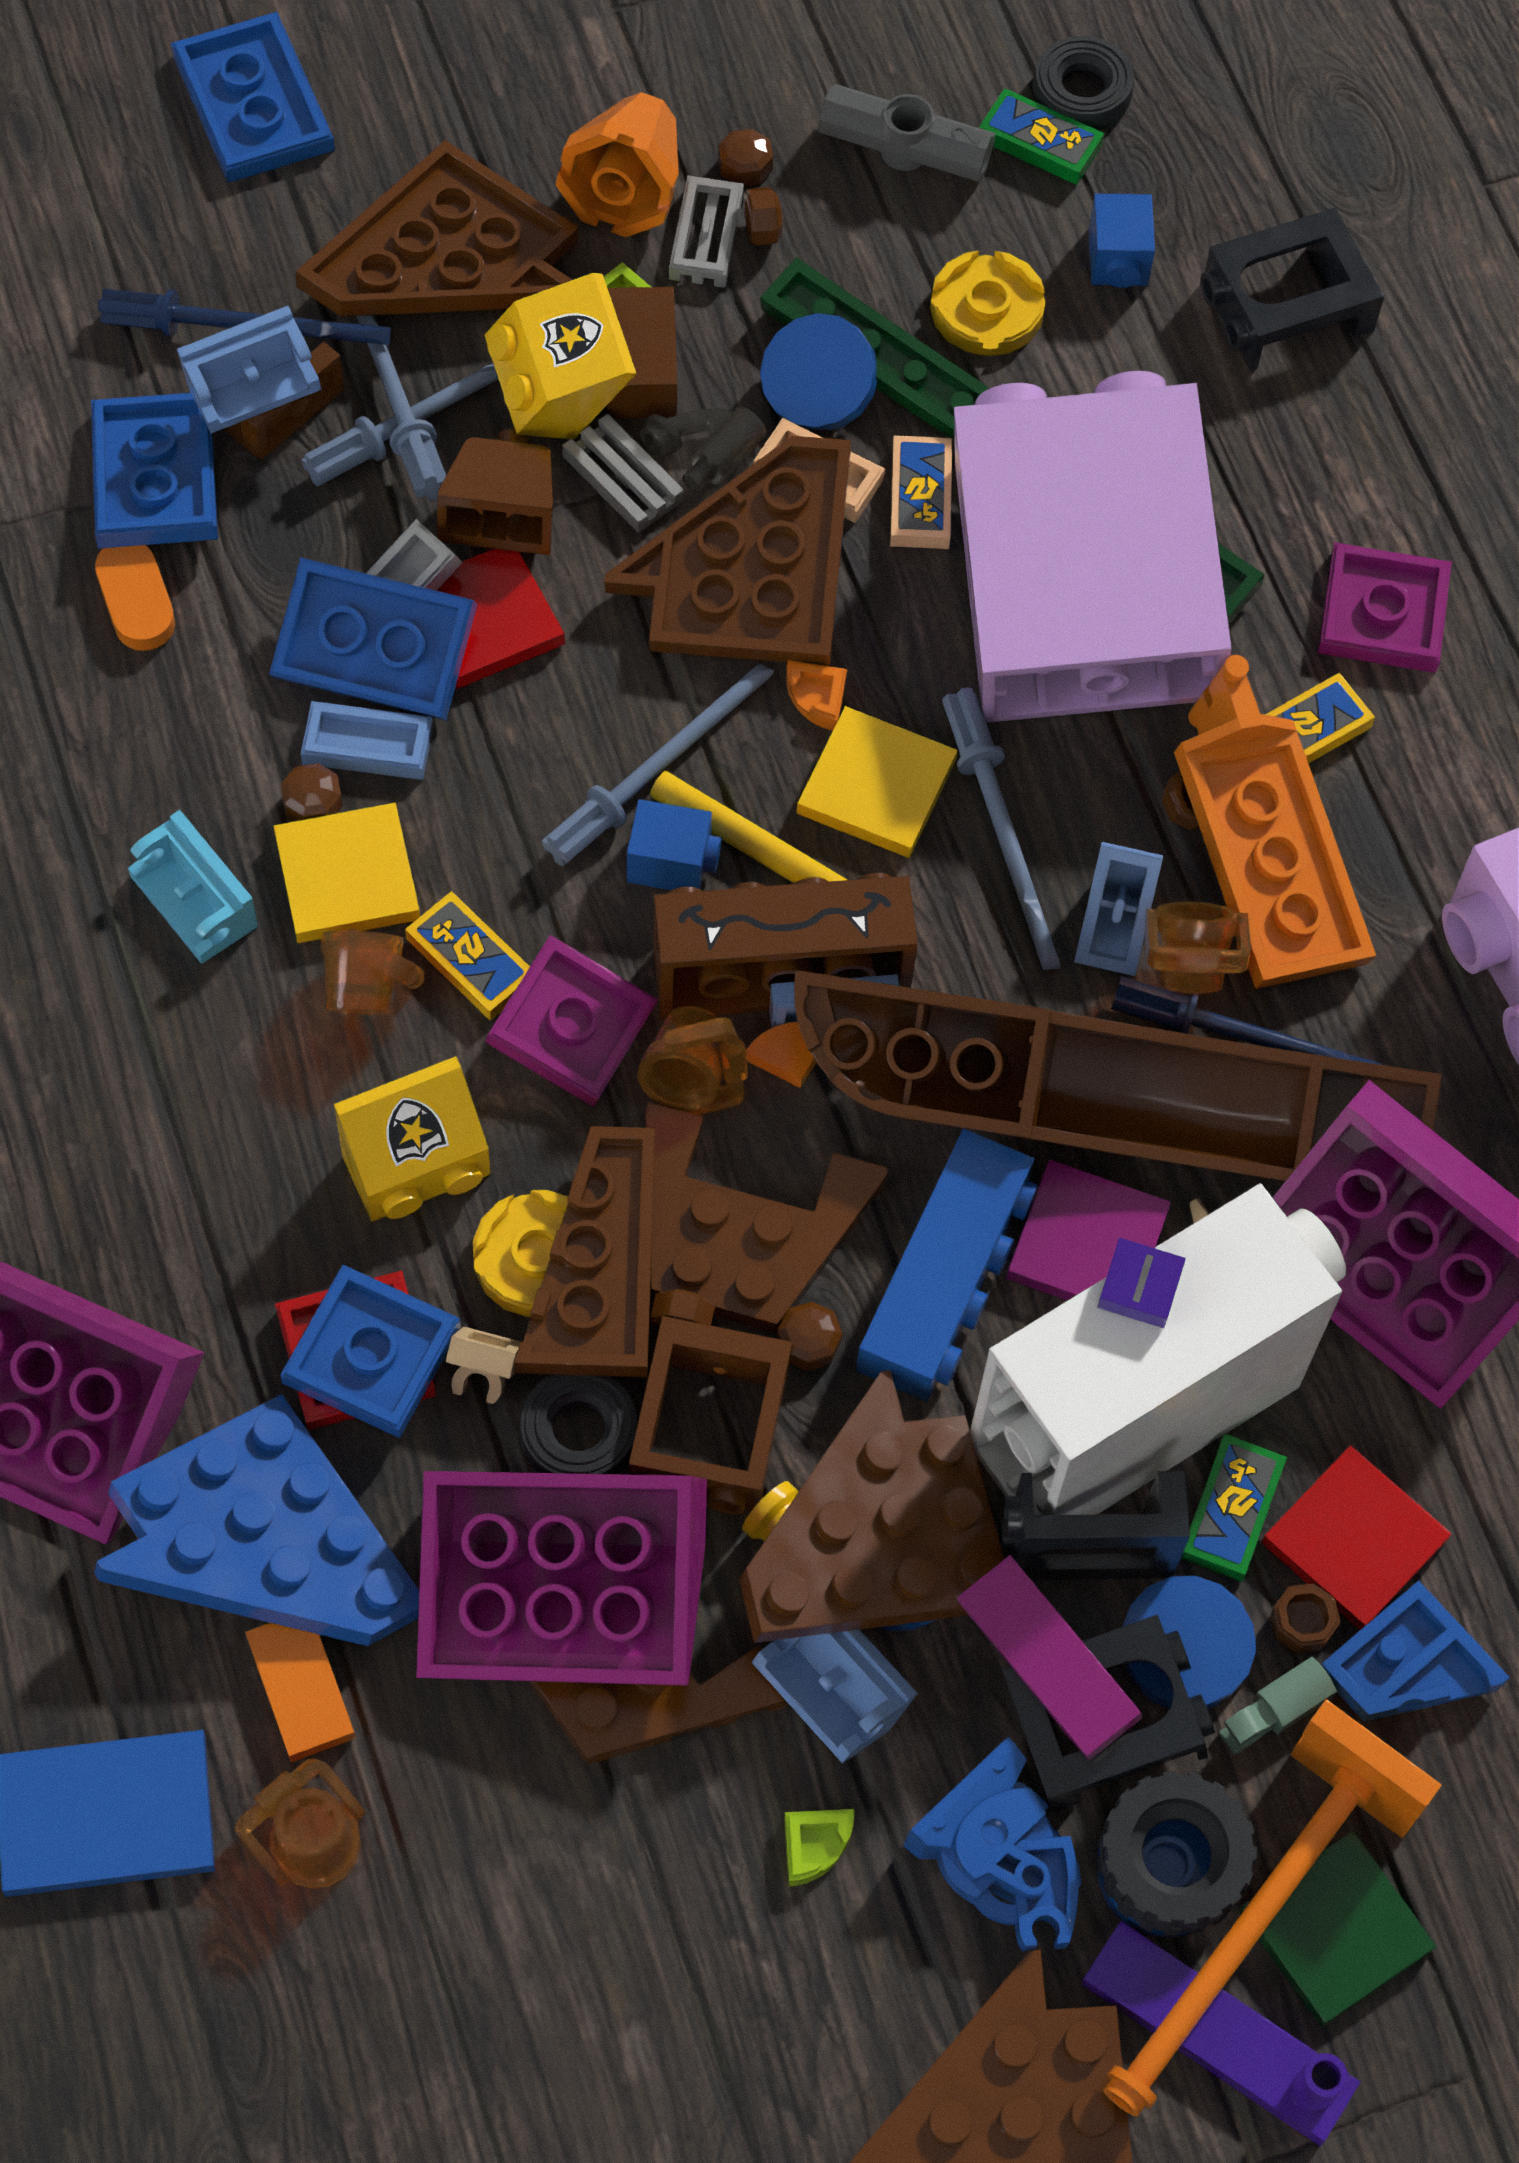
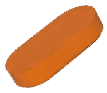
[95,545,175,651]

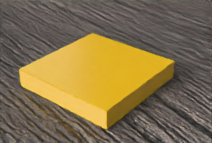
[796,706,958,858]
[273,802,420,944]

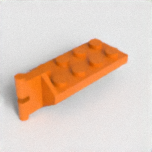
[1174,655,1376,989]

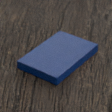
[171,12,335,183]
[91,393,218,548]
[269,557,478,721]
[0,1730,216,1897]

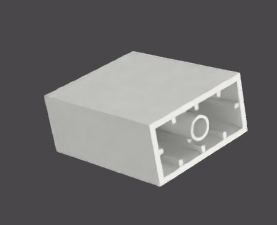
[970,1183,1346,1515]

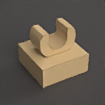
[446,1326,521,1404]

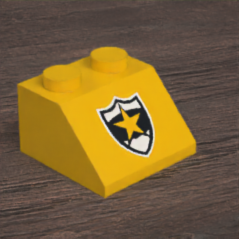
[484,273,637,440]
[334,1056,491,1222]

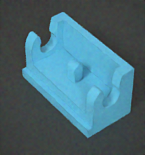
[128,810,258,964]

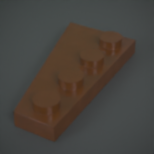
[514,1126,656,1377]

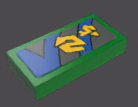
[979,88,1105,185]
[1181,1434,1287,1582]

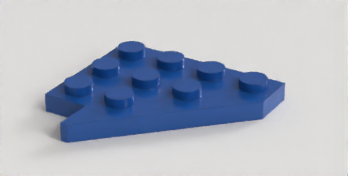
[94,1394,419,1646]

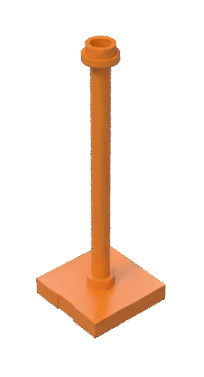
[1103,1699,1442,2117]

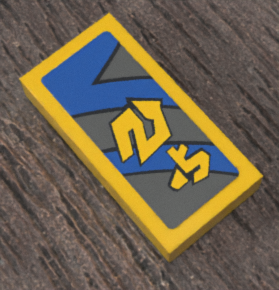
[1265,673,1375,764]
[405,891,530,1021]

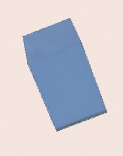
[1074,842,1163,976]

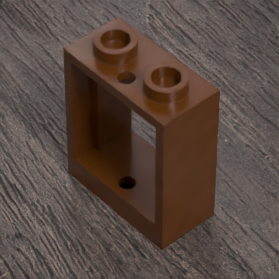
[629,1316,792,1515]

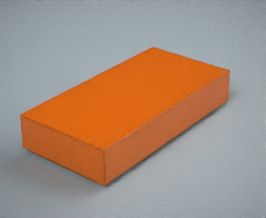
[245,1623,356,1763]

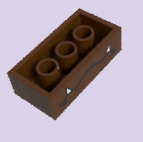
[653,873,918,1019]

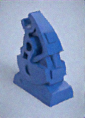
[903,1737,1081,1951]

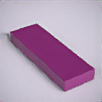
[957,1555,1143,1761]

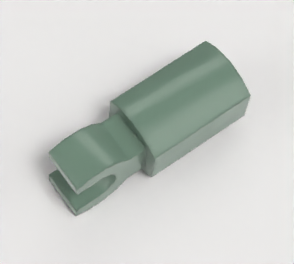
[1218,1657,1337,1756]

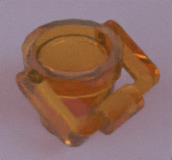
[1145,902,1251,993]
[321,929,425,1015]
[637,1006,748,1116]
[235,1759,366,1888]

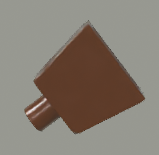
[437,428,553,555]

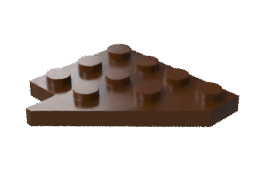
[296,140,579,317]
[604,436,851,666]
[739,1370,1004,1643]
[850,1950,1132,2163]

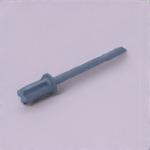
[356,315,446,502]
[301,364,498,486]
[542,664,774,866]
[942,687,1061,970]

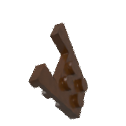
[645,1102,888,1333]
[529,1646,789,1765]

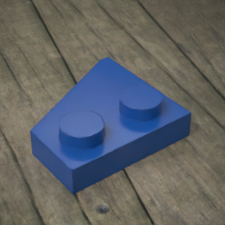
[1321,1581,1510,1722]

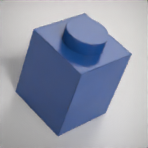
[1089,193,1155,288]
[627,799,722,890]

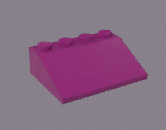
[1272,1080,1519,1409]
[0,1261,205,1545]
[416,1471,707,1685]

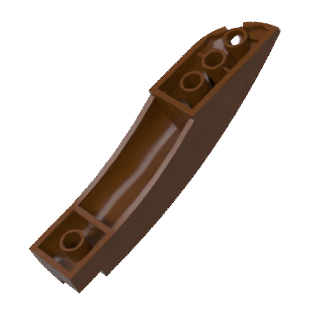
[794,970,1442,1181]

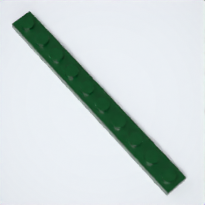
[760,257,1264,626]

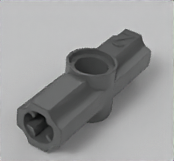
[818,84,995,182]

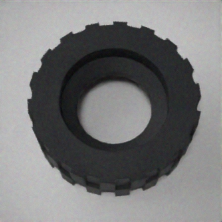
[1097,1771,1257,1936]

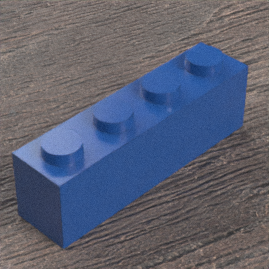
[856,1128,1039,1402]

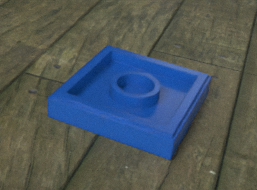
[280,1265,461,1438]

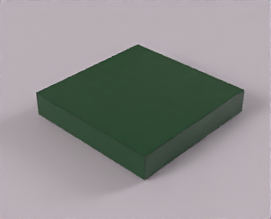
[1239,1831,1437,2028]

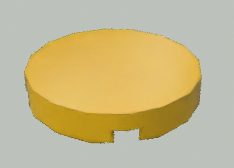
[930,251,1046,356]
[473,1190,568,1317]

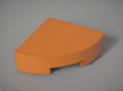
[786,660,847,731]
[745,1022,816,1088]

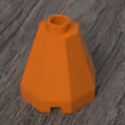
[555,92,679,238]

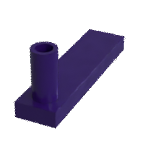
[1081,1921,1361,2146]

